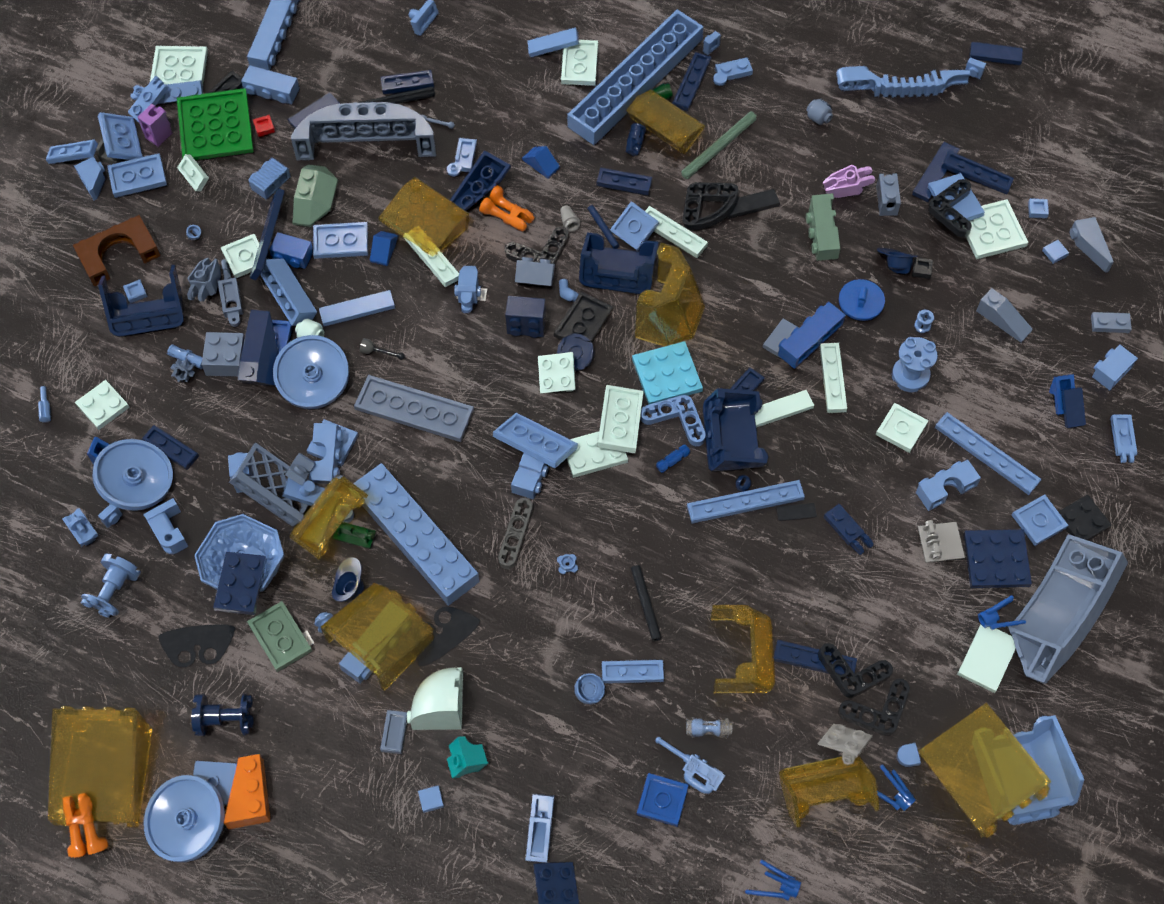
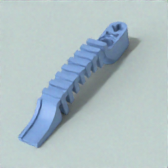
[836,66,971,97]

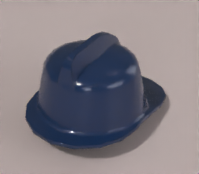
[877,248,918,274]
[332,557,364,603]

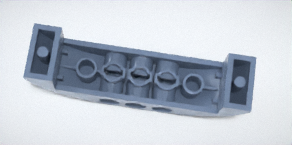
[291,102,436,160]

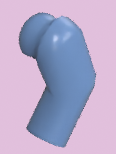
[559,279,578,302]

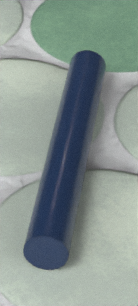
[587,205,620,249]

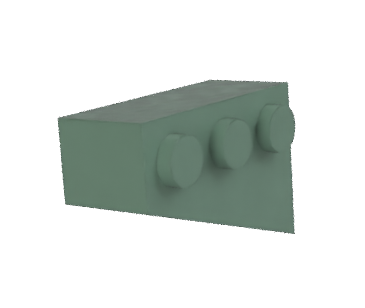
[806,193,840,261]

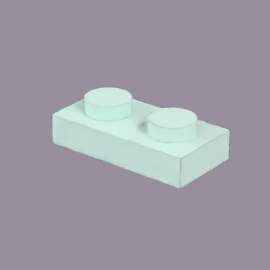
[177,154,209,191]

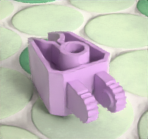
[823,165,875,198]

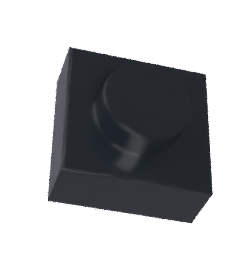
[912,257,933,279]

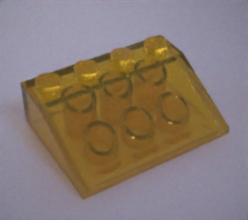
[379,177,469,257]

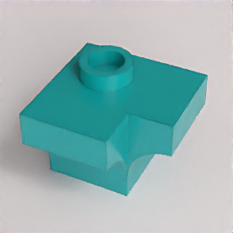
[447,736,488,779]

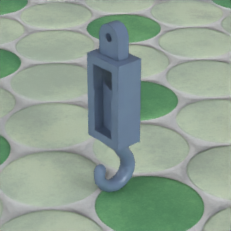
[218,259,243,327]

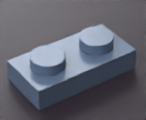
[1091,312,1132,333]

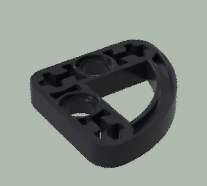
[682,182,739,230]

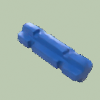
[656,444,690,472]

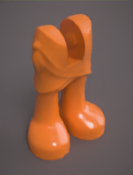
[479,185,535,232]
[63,792,109,857]

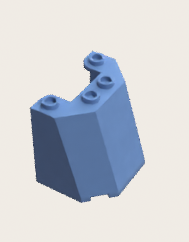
[972,715,1084,825]

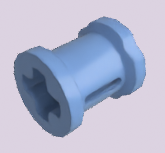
[914,310,934,333]

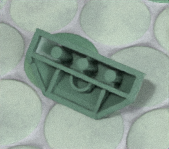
[293,165,338,227]

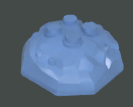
[194,514,285,592]

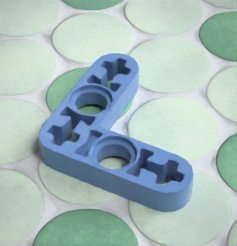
[640,395,706,446]

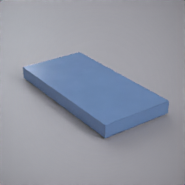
[493,413,578,468]

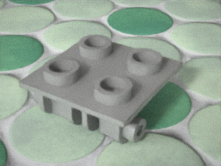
[918,520,965,563]
[818,724,873,765]

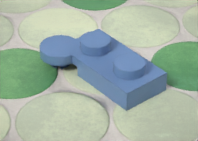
[713,57,753,85]
[447,138,477,176]

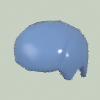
[574,673,605,705]

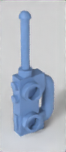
[656,737,726,794]

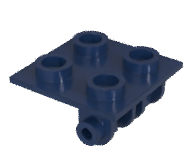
[533,862,579,904]

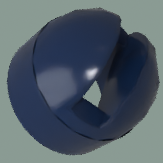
[735,475,751,492]

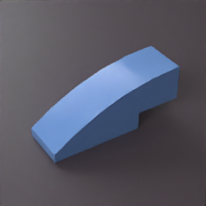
[526,794,555,863]

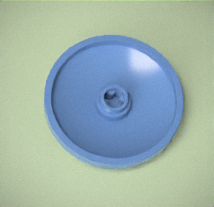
[273,335,349,409]
[92,439,173,510]
[144,775,225,862]

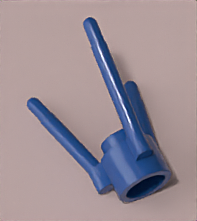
[978,595,1026,630]
[867,765,916,811]
[745,860,801,901]

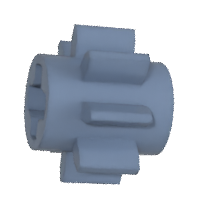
[171,358,195,382]

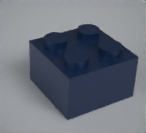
[505,296,546,338]

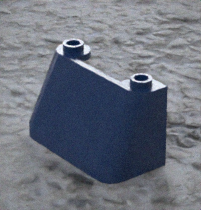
[579,232,659,294]
[703,388,768,471]

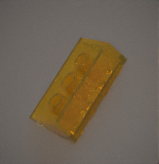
[626,89,705,154]

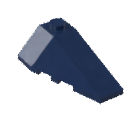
[444,150,511,217]
[238,310,278,386]

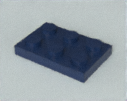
[213,552,267,615]

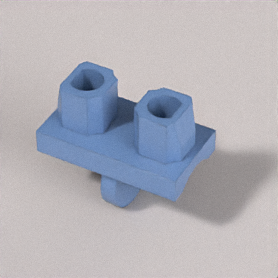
[62,508,98,547]

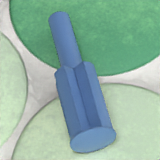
[38,386,51,423]

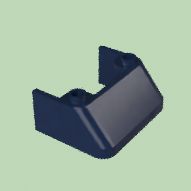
[98,265,184,336]

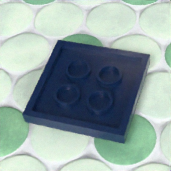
[964,529,1032,588]

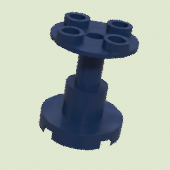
[191,693,254,736]

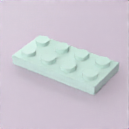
[597,385,643,453]

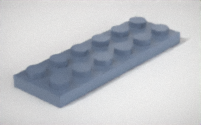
[354,375,474,442]

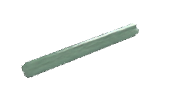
[681,111,757,179]

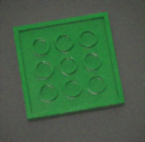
[177,88,254,160]

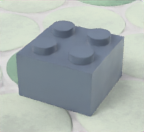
[201,332,245,376]

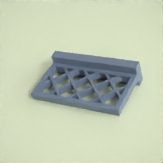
[229,443,317,527]

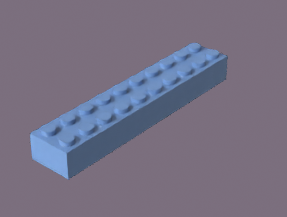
[567,10,704,145]

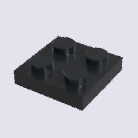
[1058,494,1112,541]

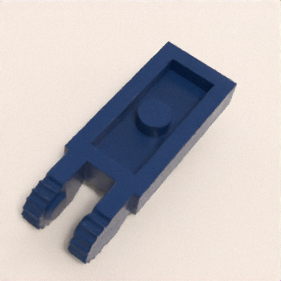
[824,504,873,555]

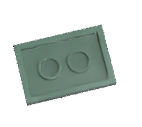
[247,601,312,672]

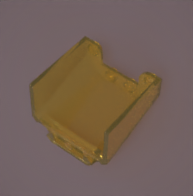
[635,243,705,347]
[321,583,434,691]

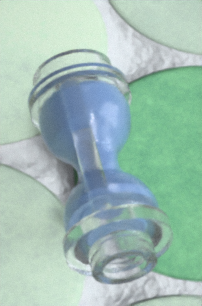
[686,717,732,739]

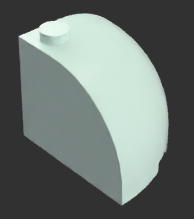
[407,667,463,730]

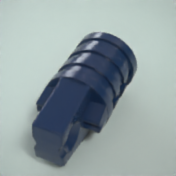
[626,123,646,157]

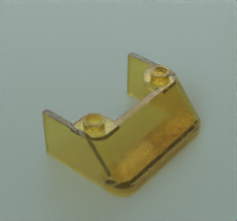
[289,474,368,559]
[710,605,775,693]
[779,756,880,827]

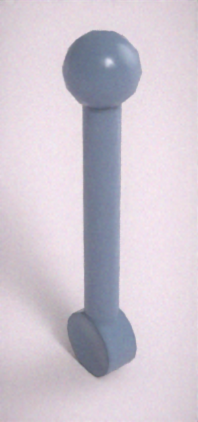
[421,115,455,128]

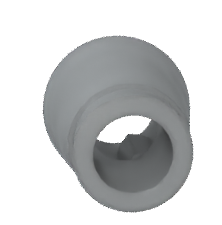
[560,205,580,232]

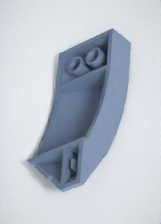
[1008,534,1128,684]

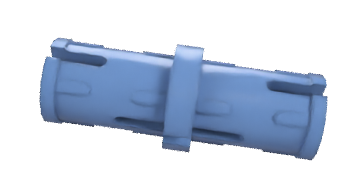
[167,344,203,369]

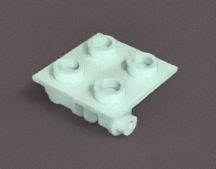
[538,352,576,393]

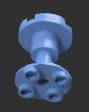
[892,337,937,392]
[81,554,141,618]

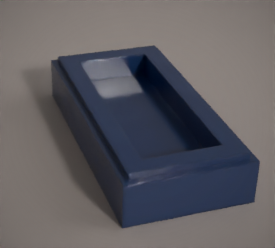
[1061,387,1086,428]

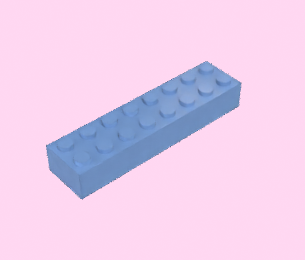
[351,463,479,606]

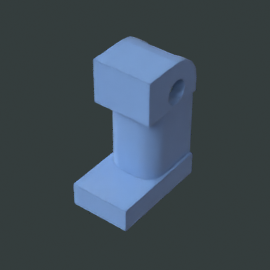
[143,498,188,554]

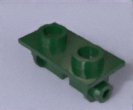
[333,521,376,549]

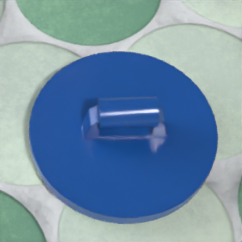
[839,279,885,321]

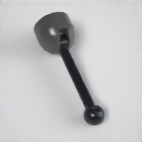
[360,338,405,360]

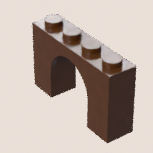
[73,215,160,287]

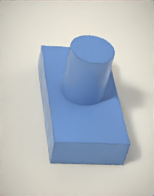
[409,0,439,36]
[282,478,326,508]

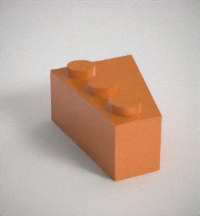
[224,754,270,829]

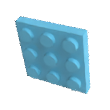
[632,341,703,405]

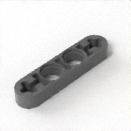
[498,498,533,570]

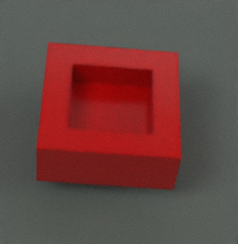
[253,115,275,137]

